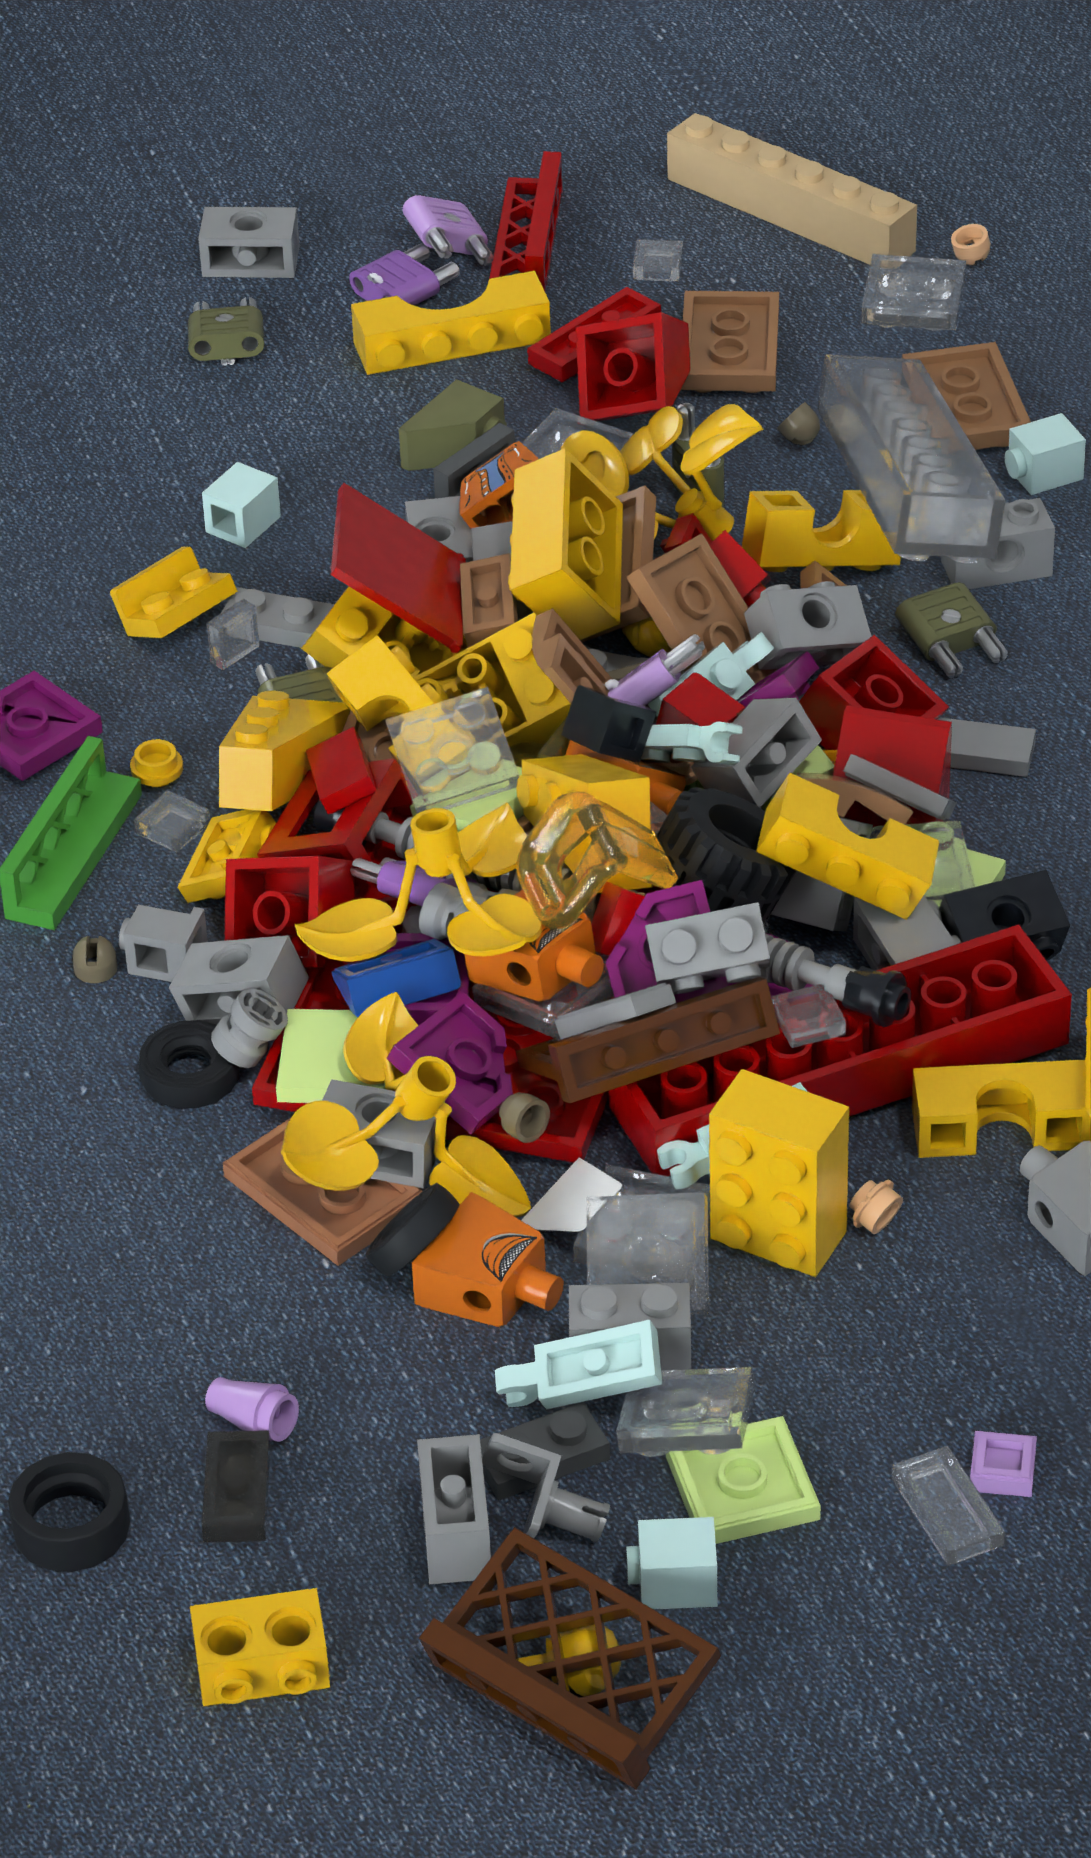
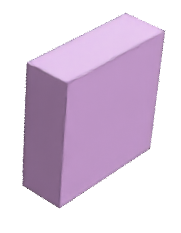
[970,1431,1037,1497]

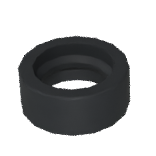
[8,1452,130,1572]

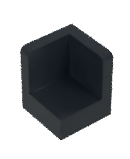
[561,685,656,763]

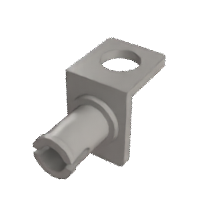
[482,1433,610,1543]

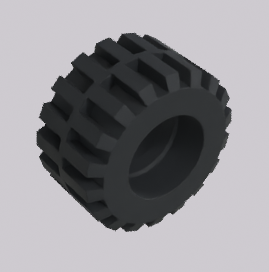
[651,787,797,923]

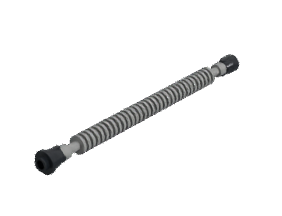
[314,800,911,1027]

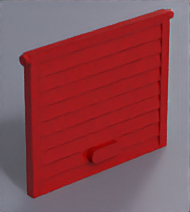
[330,483,466,653]

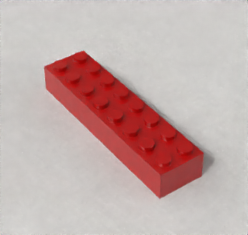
[609,924,1072,1180]

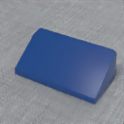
[332,939,461,1018]

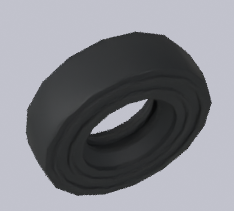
[138,1020,240,1109]
[365,1183,460,1277]

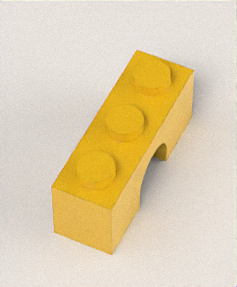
[742,490,909,572]
[327,635,479,799]
[756,772,939,920]
[912,1060,1091,1158]

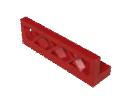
[489,151,563,292]

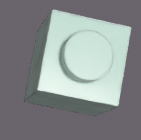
[1004,413,1086,495]
[202,462,281,548]
[626,1517,718,1609]

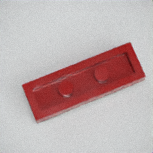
[527,287,661,382]

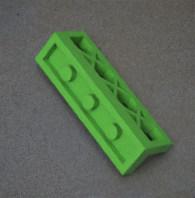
[0,736,142,930]

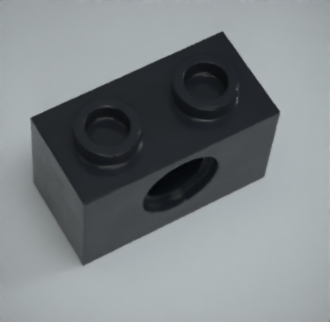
[939,870,1070,961]

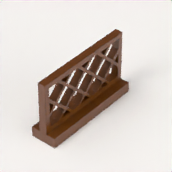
[515,977,780,1103]
[419,1527,721,1789]

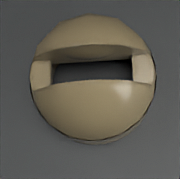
[777,402,820,445]
[72,936,118,983]
[499,1092,550,1143]

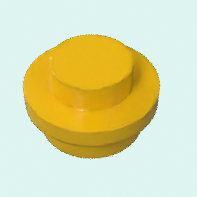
[130,739,183,787]

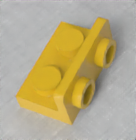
[110,547,238,638]
[177,809,276,903]

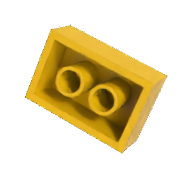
[508,448,623,640]
[709,1069,849,1278]

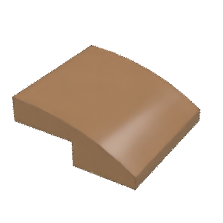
[532,608,612,704]
[797,773,913,825]

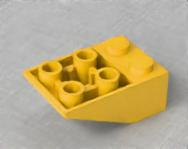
[301,586,468,677]
[413,613,571,765]

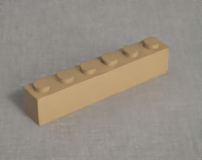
[667,113,917,273]

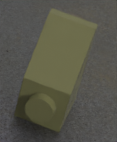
[399,379,507,471]

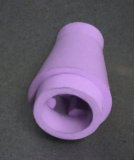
[205,1377,299,1443]

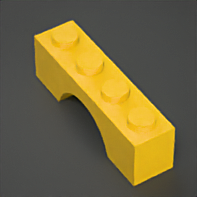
[351,271,551,375]

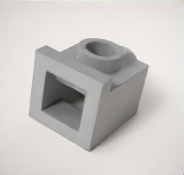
[119,904,208,982]

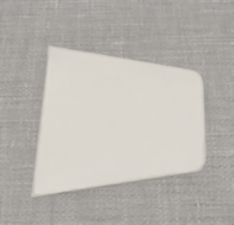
[521,1157,622,1232]

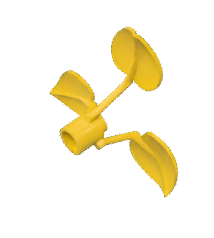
[620,404,763,541]
[295,802,542,962]
[281,992,531,1217]

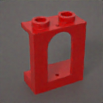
[257,758,419,886]

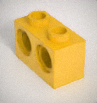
[190,1588,330,1706]

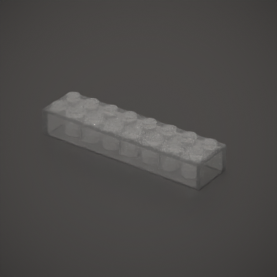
[817,354,1006,564]

